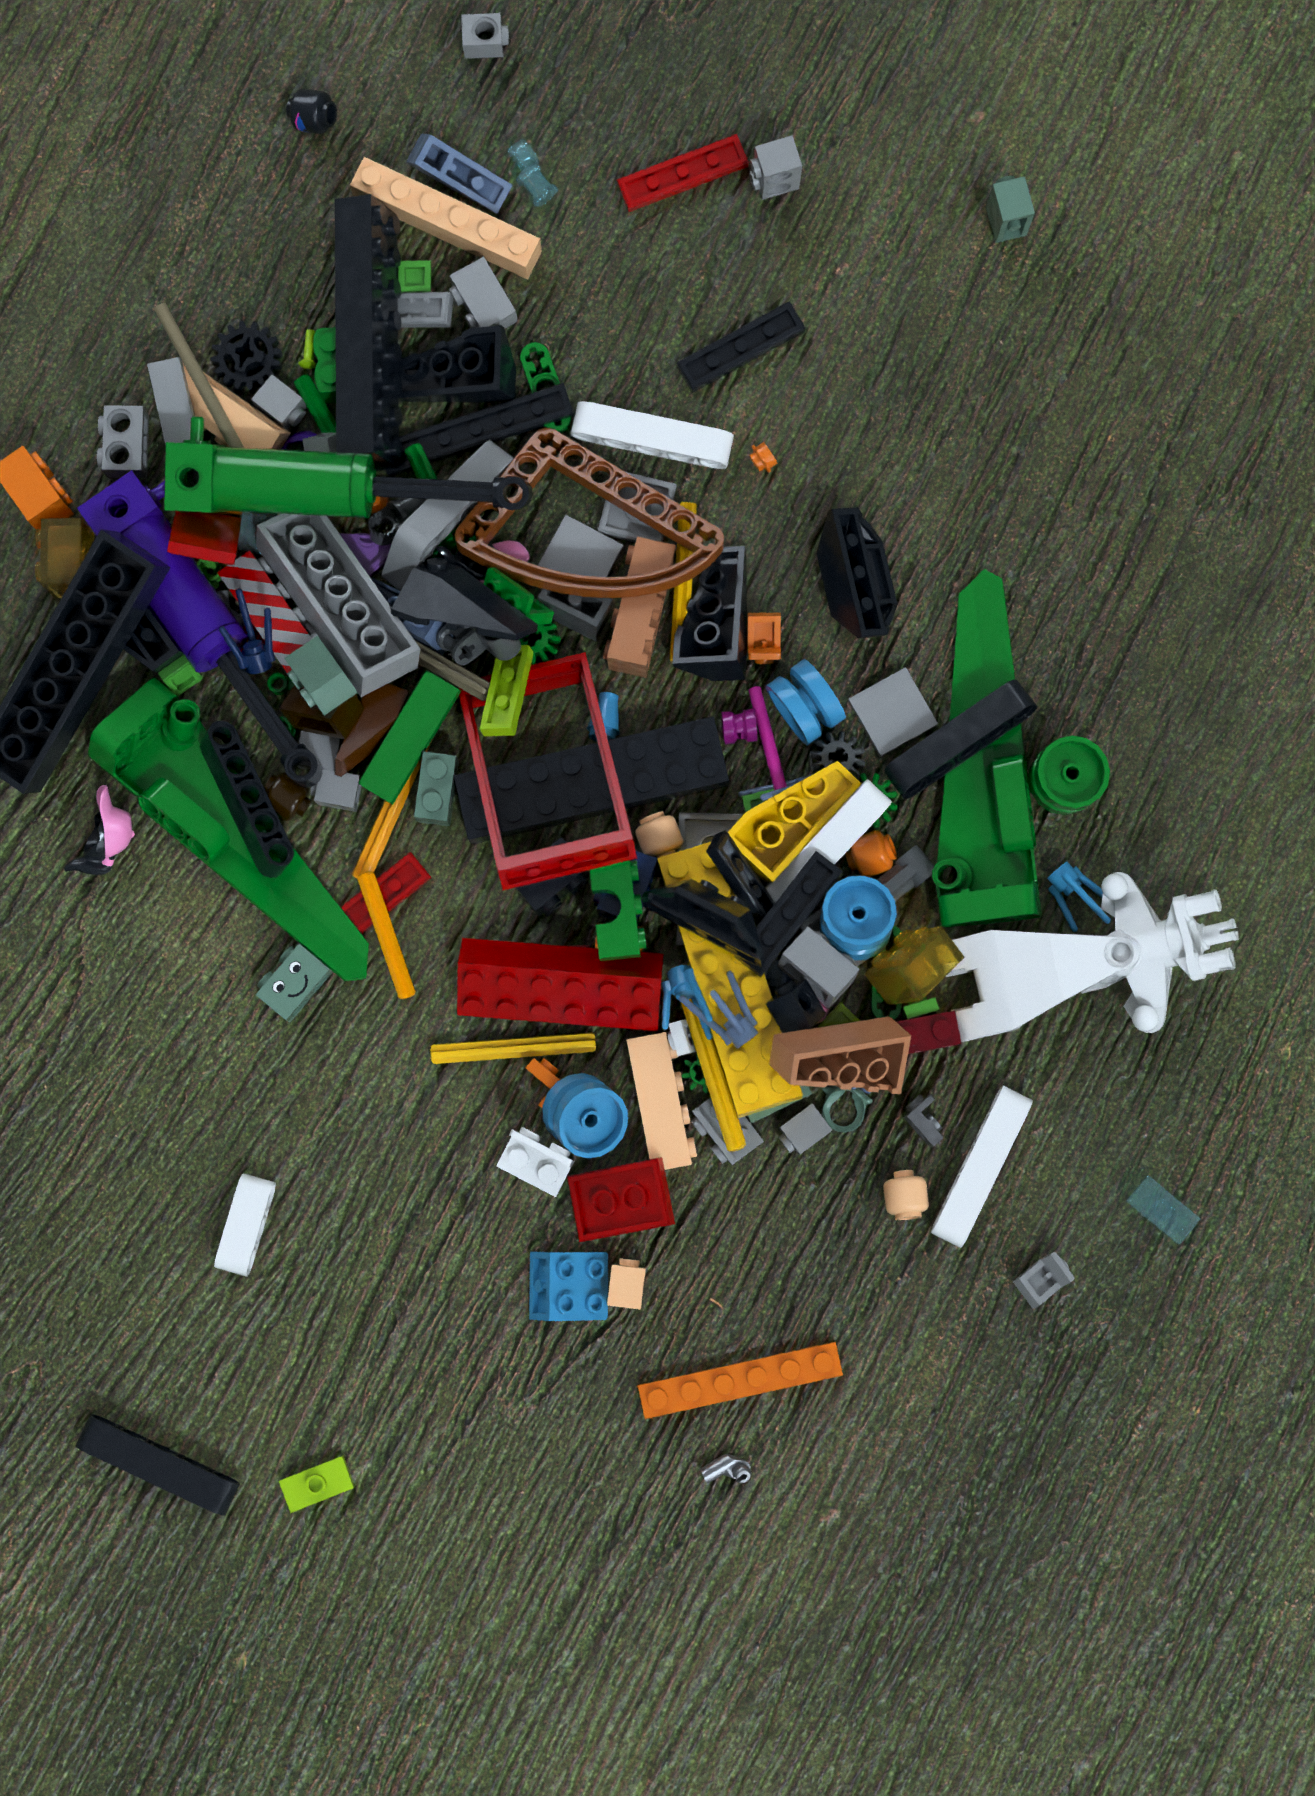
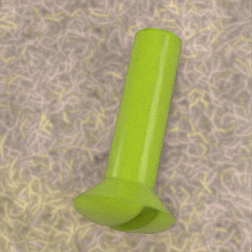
[298,329,317,369]

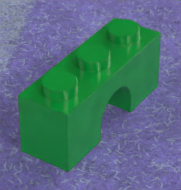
[590,860,646,961]

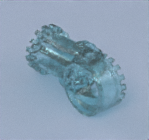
[507,138,558,207]

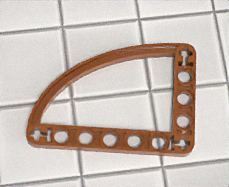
[455,428,724,598]

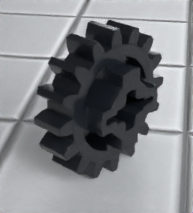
[211,321,283,394]

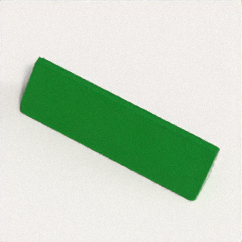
[359,670,461,804]

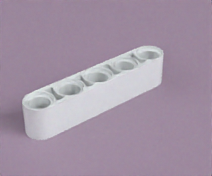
[570,401,734,469]
[765,779,892,903]
[930,1085,1033,1248]

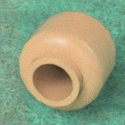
[635,811,683,858]
[883,1170,929,1220]

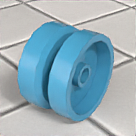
[766,659,846,746]
[819,876,897,961]
[542,1073,628,1159]

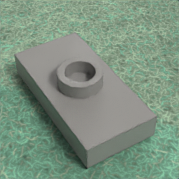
[398,292,453,328]

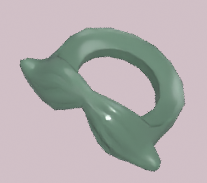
[822,1086,873,1133]

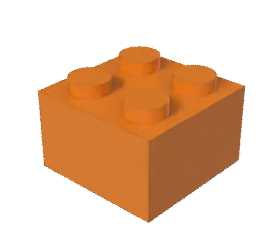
[0,446,74,536]

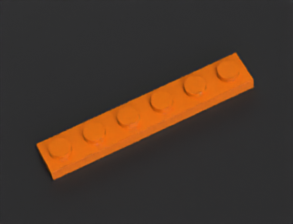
[638,1342,843,1419]

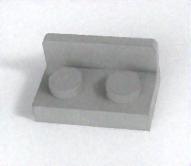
[691,1098,764,1166]

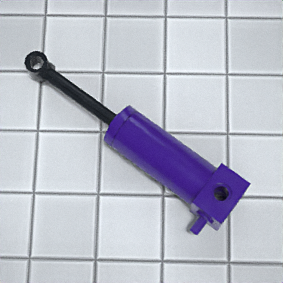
[77,470,322,788]

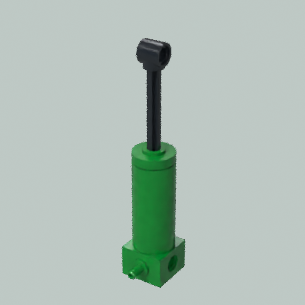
[164,416,533,518]

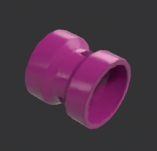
[721,708,758,745]

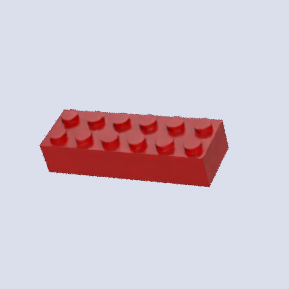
[457,938,664,1031]

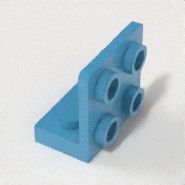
[529,1252,608,1321]

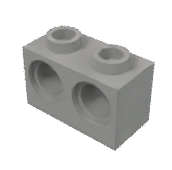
[749,135,802,200]
[97,405,149,478]

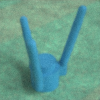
[1047,862,1111,932]
[661,965,713,1040]

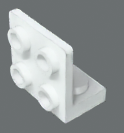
[496,1127,575,1197]

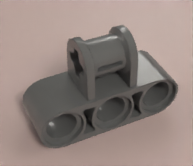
[436,625,521,665]

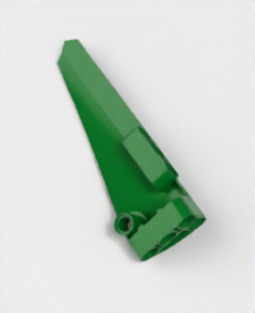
[932,569,1042,927]
[88,678,369,981]

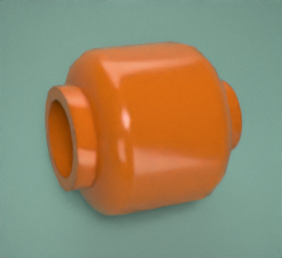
[845,830,897,877]

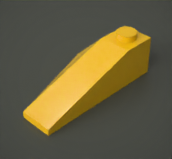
[728,761,862,883]

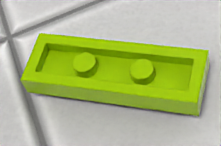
[479,645,534,736]

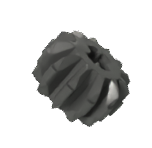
[809,731,866,779]

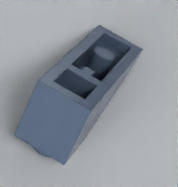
[406,134,512,214]

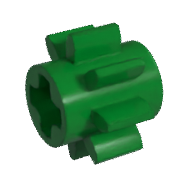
[681,1055,708,1094]

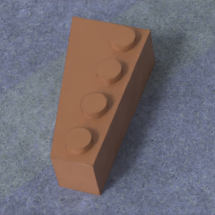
[603,537,676,678]
[769,1016,911,1094]

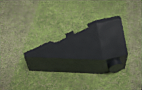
[672,546,747,681]
[391,558,538,641]

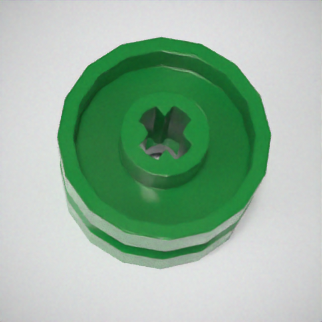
[1028,735,1110,815]

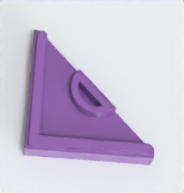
[339,533,391,577]

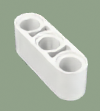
[214,1173,276,1277]

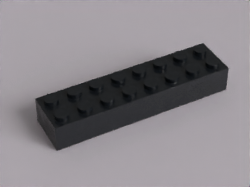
[335,194,403,471]
[0,530,171,794]
[454,716,729,845]

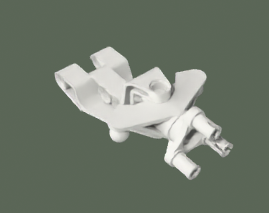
[936,872,1239,1042]

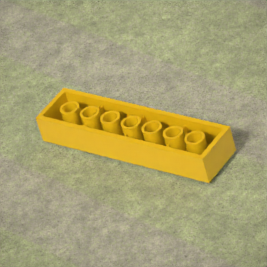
[657,841,803,1118]

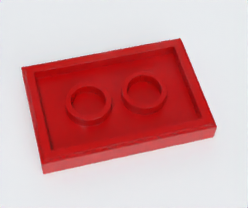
[167,511,242,565]
[567,1157,675,1242]

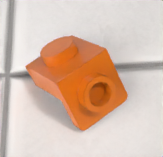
[747,613,781,664]
[526,1058,560,1108]

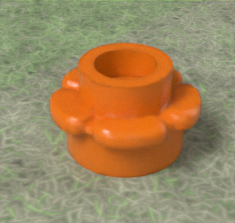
[749,442,778,472]

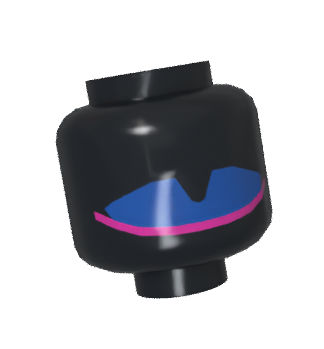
[286,88,337,134]

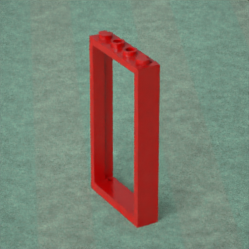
[457,652,637,890]

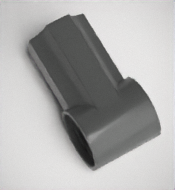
[876,845,934,902]

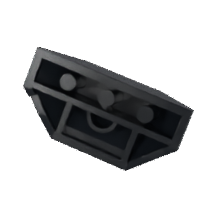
[816,507,898,639]
[641,879,765,969]

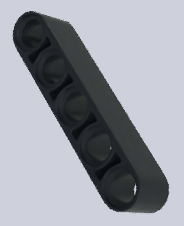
[884,679,1037,799]
[200,721,294,878]
[75,1414,240,1516]

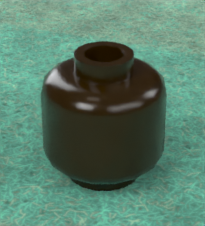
[264,772,312,822]

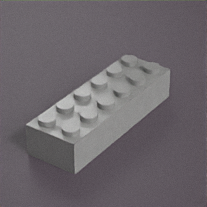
[256,514,420,697]

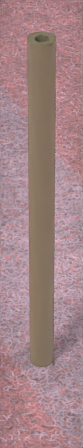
[154,303,244,448]

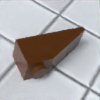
[335,684,409,777]

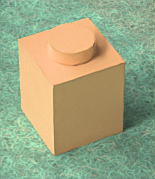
[607,1258,646,1310]

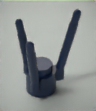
[219,588,276,674]

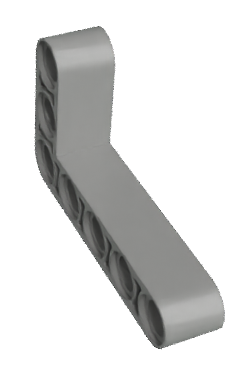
[381,440,514,591]

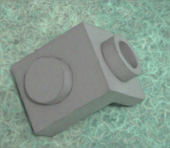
[1013,1252,1075,1309]

